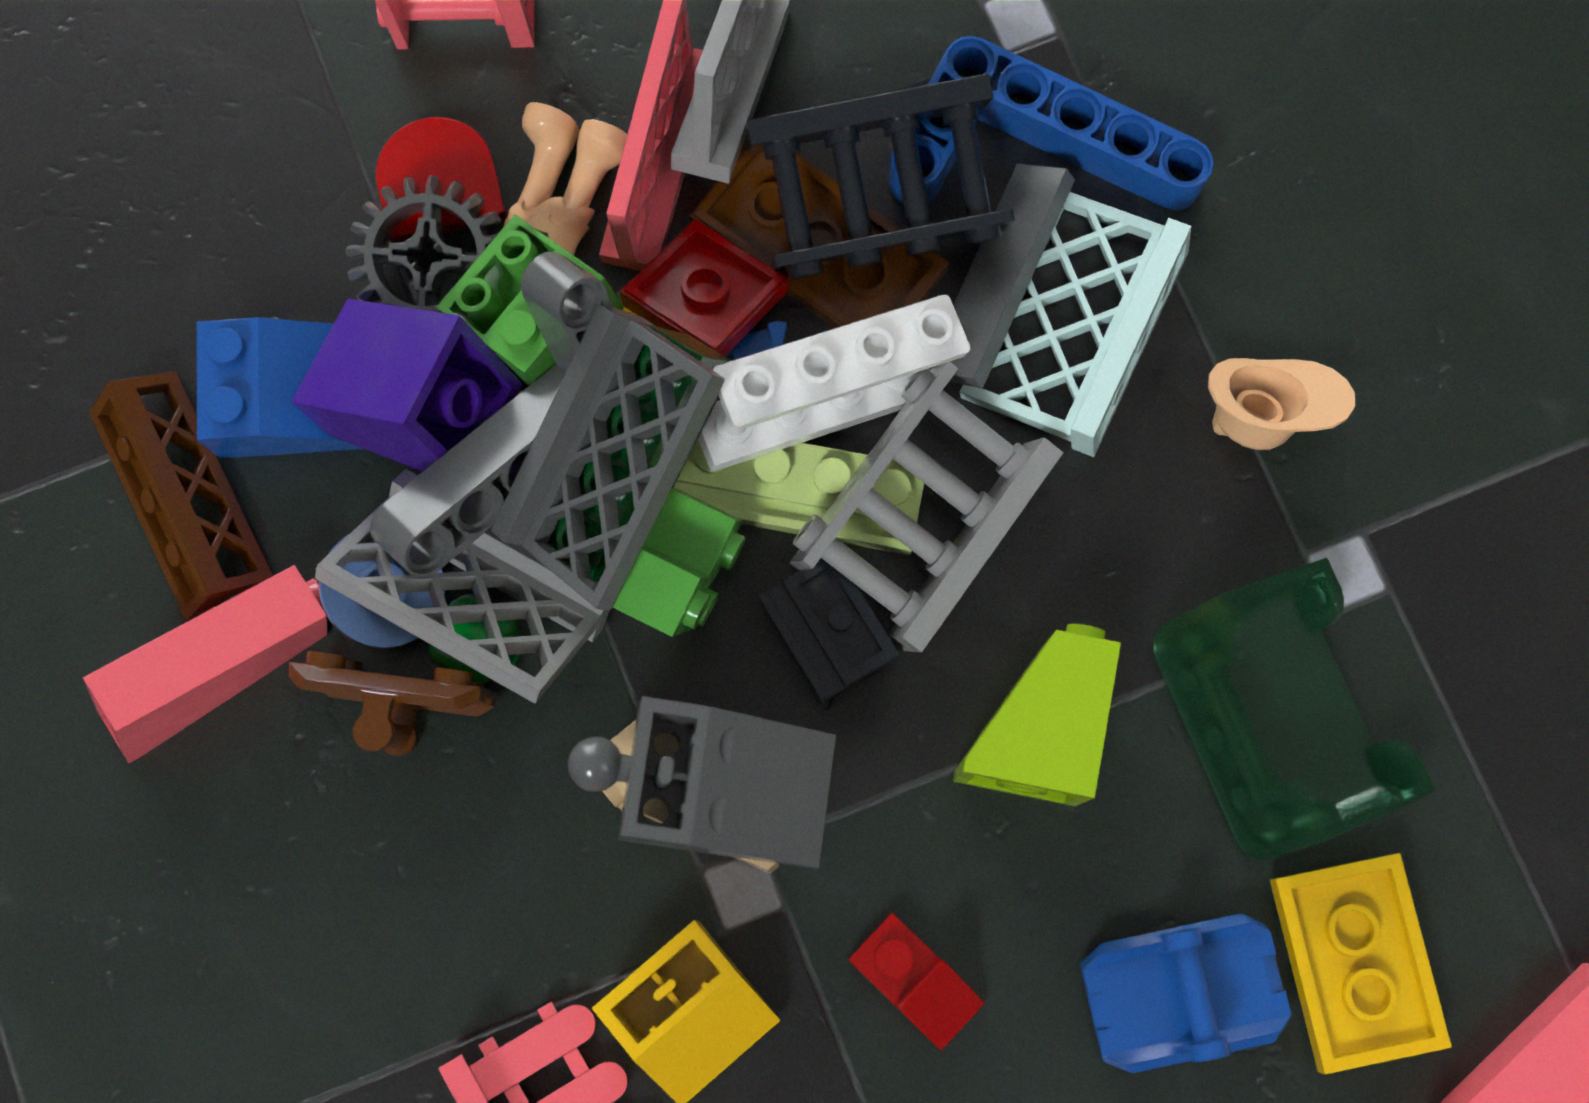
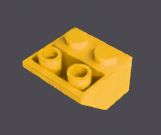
[592,920,781,1103]

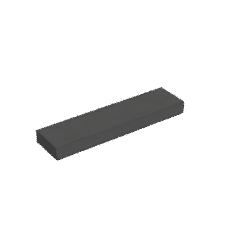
[928,163,1075,389]

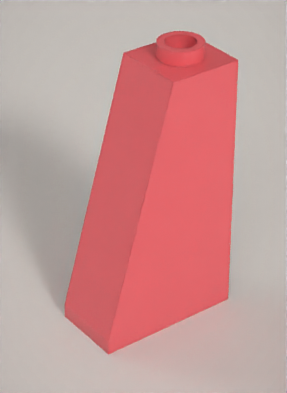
[83,565,327,763]
[1440,963,1589,1103]

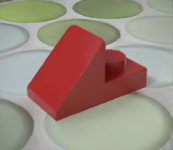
[848,913,985,1051]

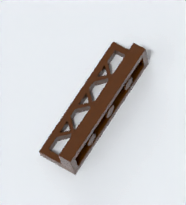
[89,371,273,622]

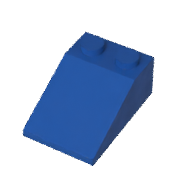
[196,317,363,459]

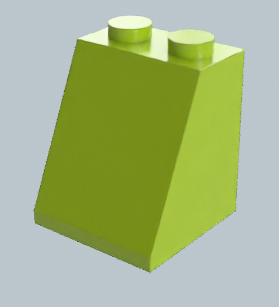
[953,624,1121,807]

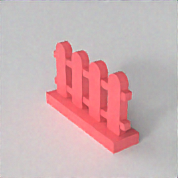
[438,1002,627,1103]

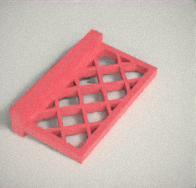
[599,0,703,271]

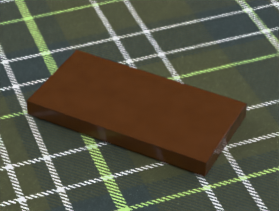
[689,144,949,328]

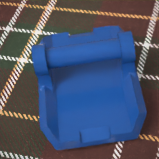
[1080,914,1291,1073]

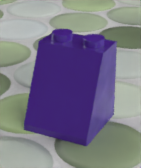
[291,299,523,471]

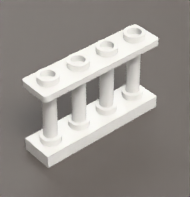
[698,295,970,473]

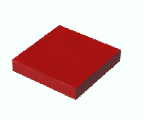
[620,219,789,356]

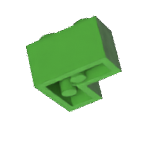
[612,488,746,637]

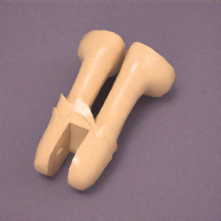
[504,102,627,255]

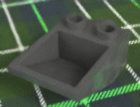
[568,696,836,869]

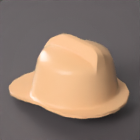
[1208,358,1355,450]

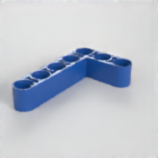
[888,36,1214,211]

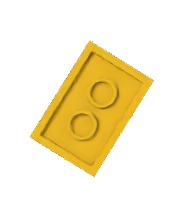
[1270,853,1452,1074]

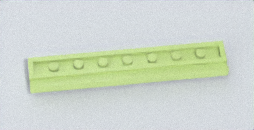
[518,391,924,555]

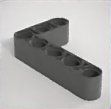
[370,251,614,577]

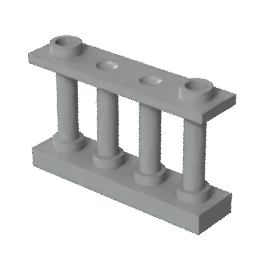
[789,361,1064,652]

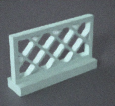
[960,192,1191,457]

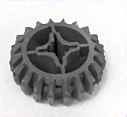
[346,175,501,313]

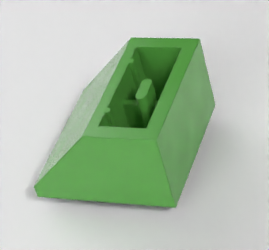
[436,214,624,386]

